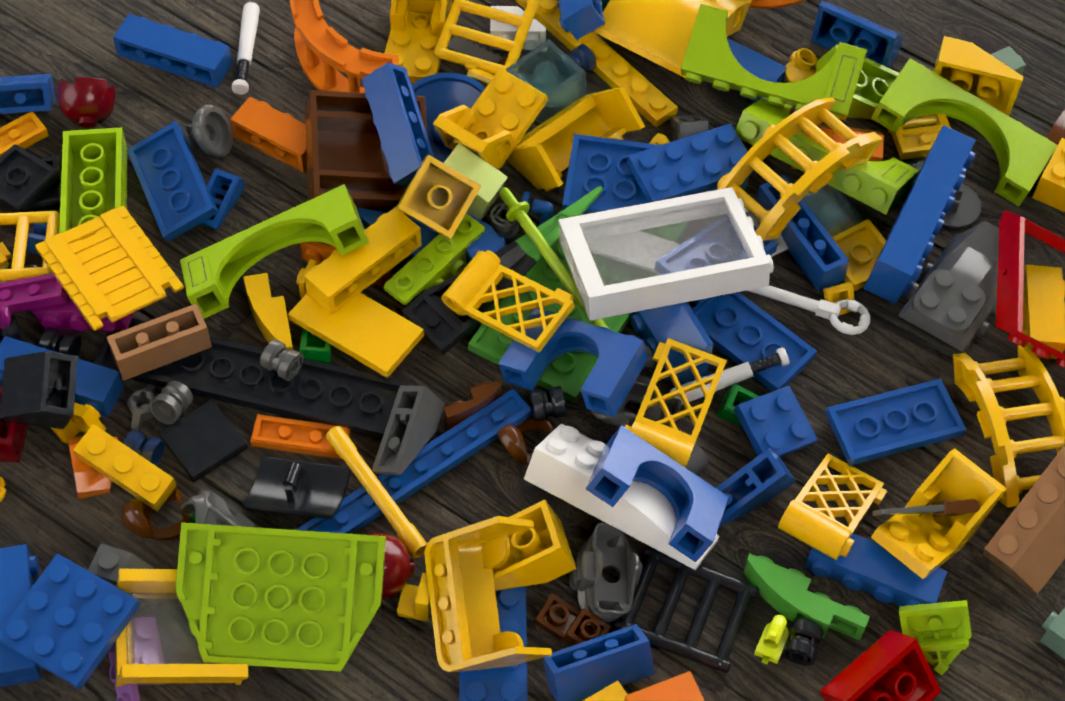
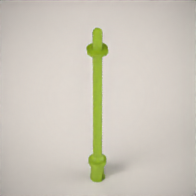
[499,187,609,328]

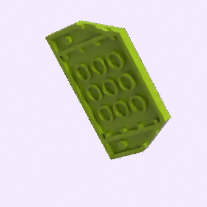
[175,522,386,672]

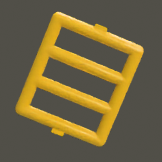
[434,0,540,75]
[0,211,60,282]

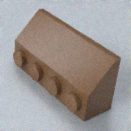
[983,446,1065,595]

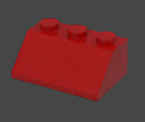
[820,630,942,701]

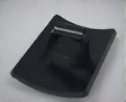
[243,457,351,519]

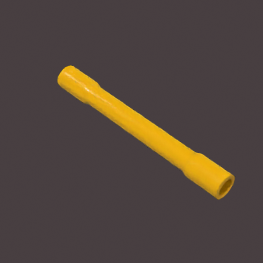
[325,426,427,558]

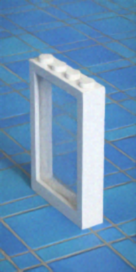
[559,187,774,321]

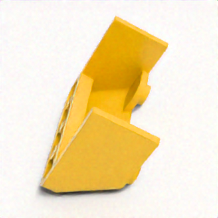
[507,86,645,191]
[425,516,552,672]

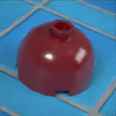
[58,77,115,128]
[366,532,415,599]

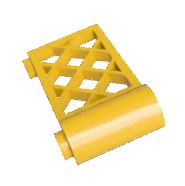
[441,250,575,353]
[625,338,727,468]
[778,453,887,560]

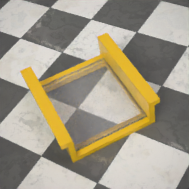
[115,568,248,687]

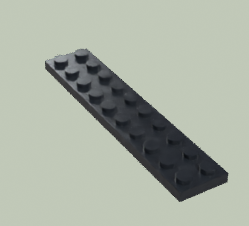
[94,318,410,439]

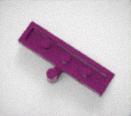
[0,273,67,329]

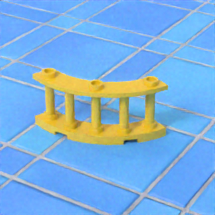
[717,97,883,241]
[953,345,1065,508]

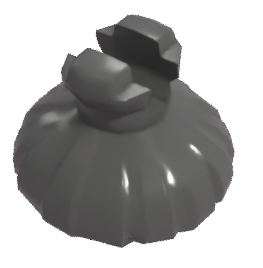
[185,104,233,158]

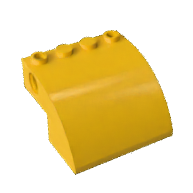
[594,0,752,78]

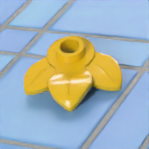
[785,48,817,83]

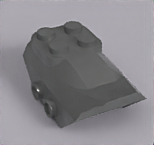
[898,221,999,352]

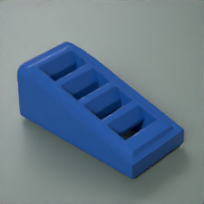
[200,168,246,231]

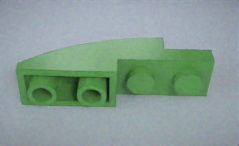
[743,553,870,641]

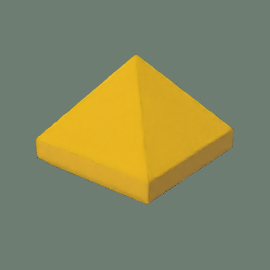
[823,281,855,315]

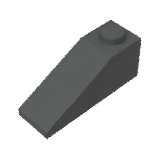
[372,385,445,475]

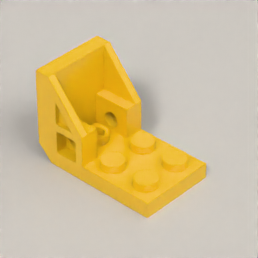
[385,0,452,83]
[433,68,549,170]
[871,448,1007,580]

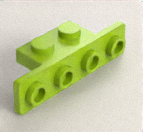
[384,214,485,305]

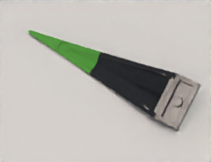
[402,186,603,355]

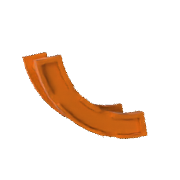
[290,0,399,93]

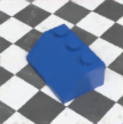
[811,1,904,68]
[630,273,713,388]

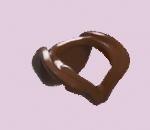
[497,419,554,465]
[121,488,191,540]

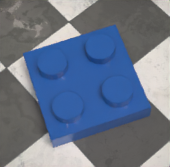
[734,385,818,457]

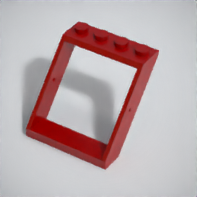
[996,210,1065,368]

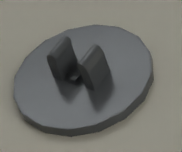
[942,184,981,229]

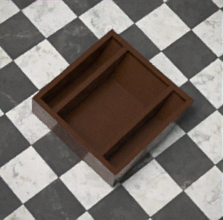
[305,90,428,213]

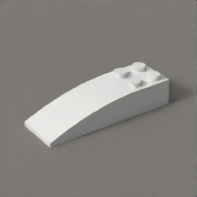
[524,424,719,570]

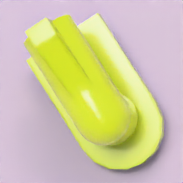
[754,615,789,665]

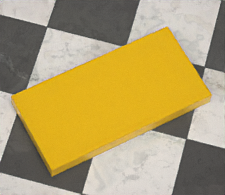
[288,293,424,378]

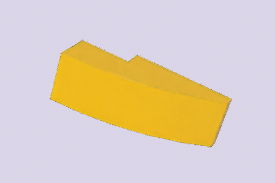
[243,273,293,350]

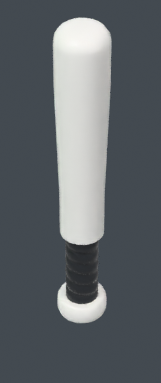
[232,2,260,95]
[670,347,790,405]

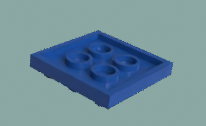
[562,134,660,215]
[0,553,141,690]

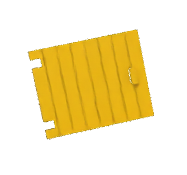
[35,205,184,331]

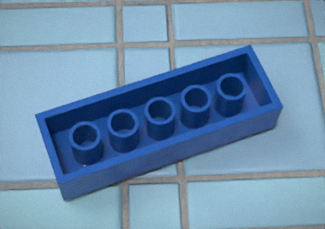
[863,125,976,304]

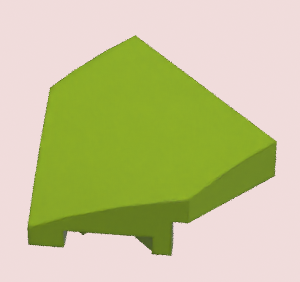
[899,600,972,675]

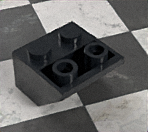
[0,351,78,429]

